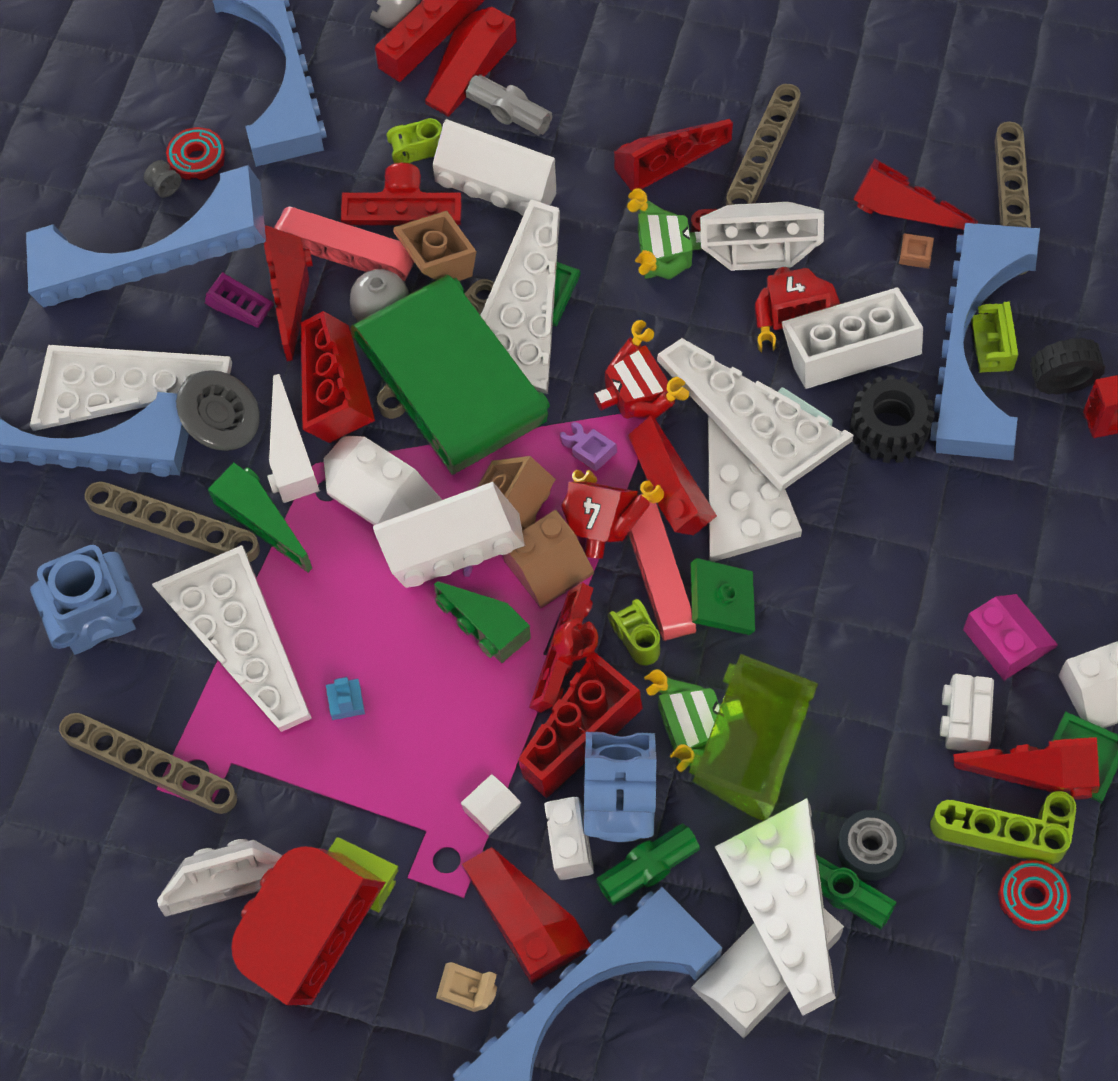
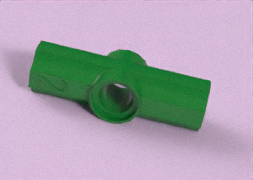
[596,823,700,906]
[816,854,897,930]

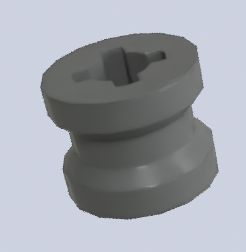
[143,160,182,198]

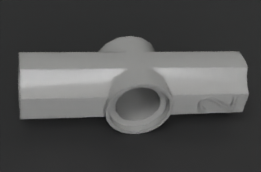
[466,75,552,136]

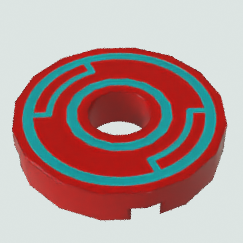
[166,127,225,180]
[998,860,1071,931]

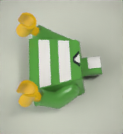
[627,188,702,280]
[644,669,743,772]

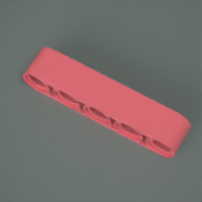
[274,207,415,281]
[628,494,696,641]

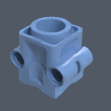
[30,545,143,655]
[584,732,657,842]

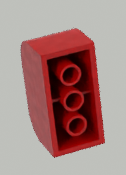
[232,846,386,1005]

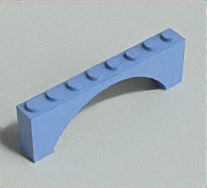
[213,0,327,167]
[26,165,266,308]
[930,223,1040,460]
[0,392,189,477]
[453,887,722,1081]

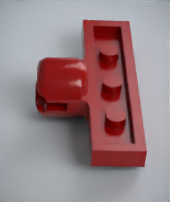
[341,162,462,225]
[529,582,598,713]

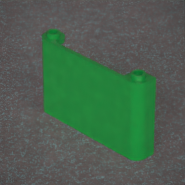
[351,275,550,475]

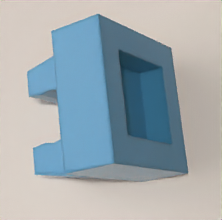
[326,677,365,720]

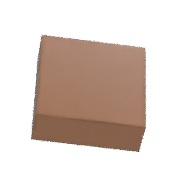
[899,233,934,269]

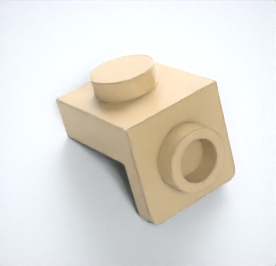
[436,962,497,1012]

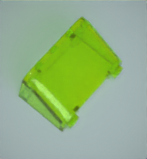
[688,654,818,821]

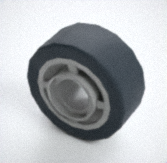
[837,810,905,881]

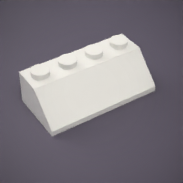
[433,119,556,216]
[782,287,923,389]
[373,482,525,588]
[1059,641,1118,728]
[691,909,844,1038]

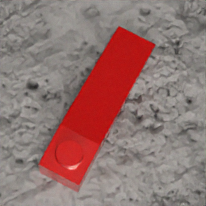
[628,415,717,536]

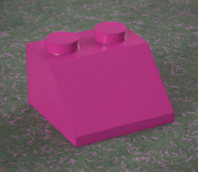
[963,594,1058,680]

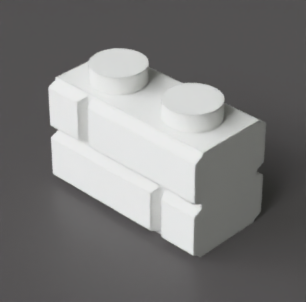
[940,674,994,752]
[544,797,594,880]

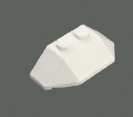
[700,202,824,271]
[324,436,442,525]
[157,839,282,917]

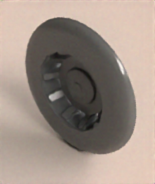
[176,370,260,451]

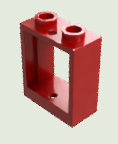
[1083,375,1118,438]

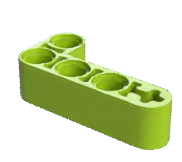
[930,791,1076,864]

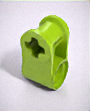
[387,118,442,163]
[608,599,660,665]

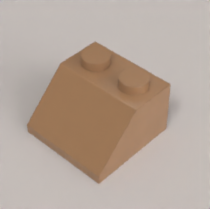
[393,211,477,281]
[477,456,556,531]
[503,510,594,608]

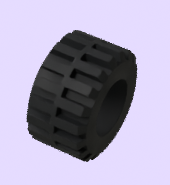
[850,375,934,463]

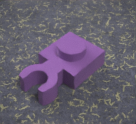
[560,422,618,471]

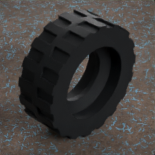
[1030,338,1105,395]

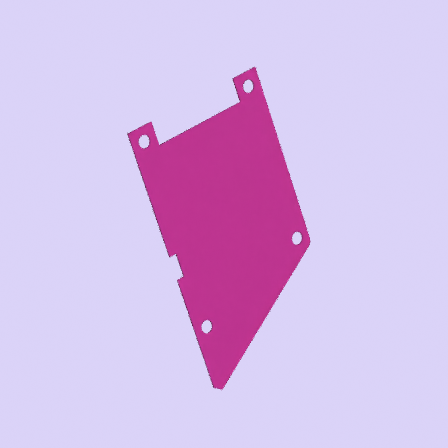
[157,414,646,898]

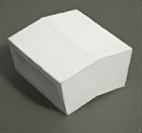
[461,774,521,836]

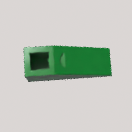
[434,581,531,664]

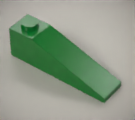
[208,462,312,573]

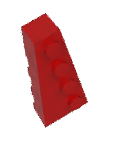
[301,311,375,443]
[518,652,643,799]

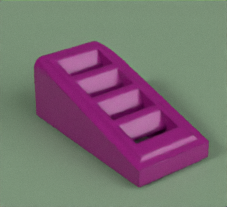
[205,272,274,328]

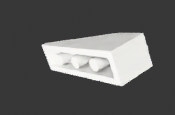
[267,374,320,503]

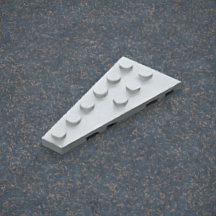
[480,199,560,394]
[657,338,854,492]
[30,345,232,431]
[708,416,802,562]
[152,545,312,732]
[715,798,836,1016]

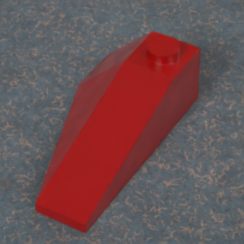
[425,7,517,117]
[614,119,733,191]
[853,158,978,230]
[263,225,313,361]
[954,737,1100,800]
[462,847,591,984]

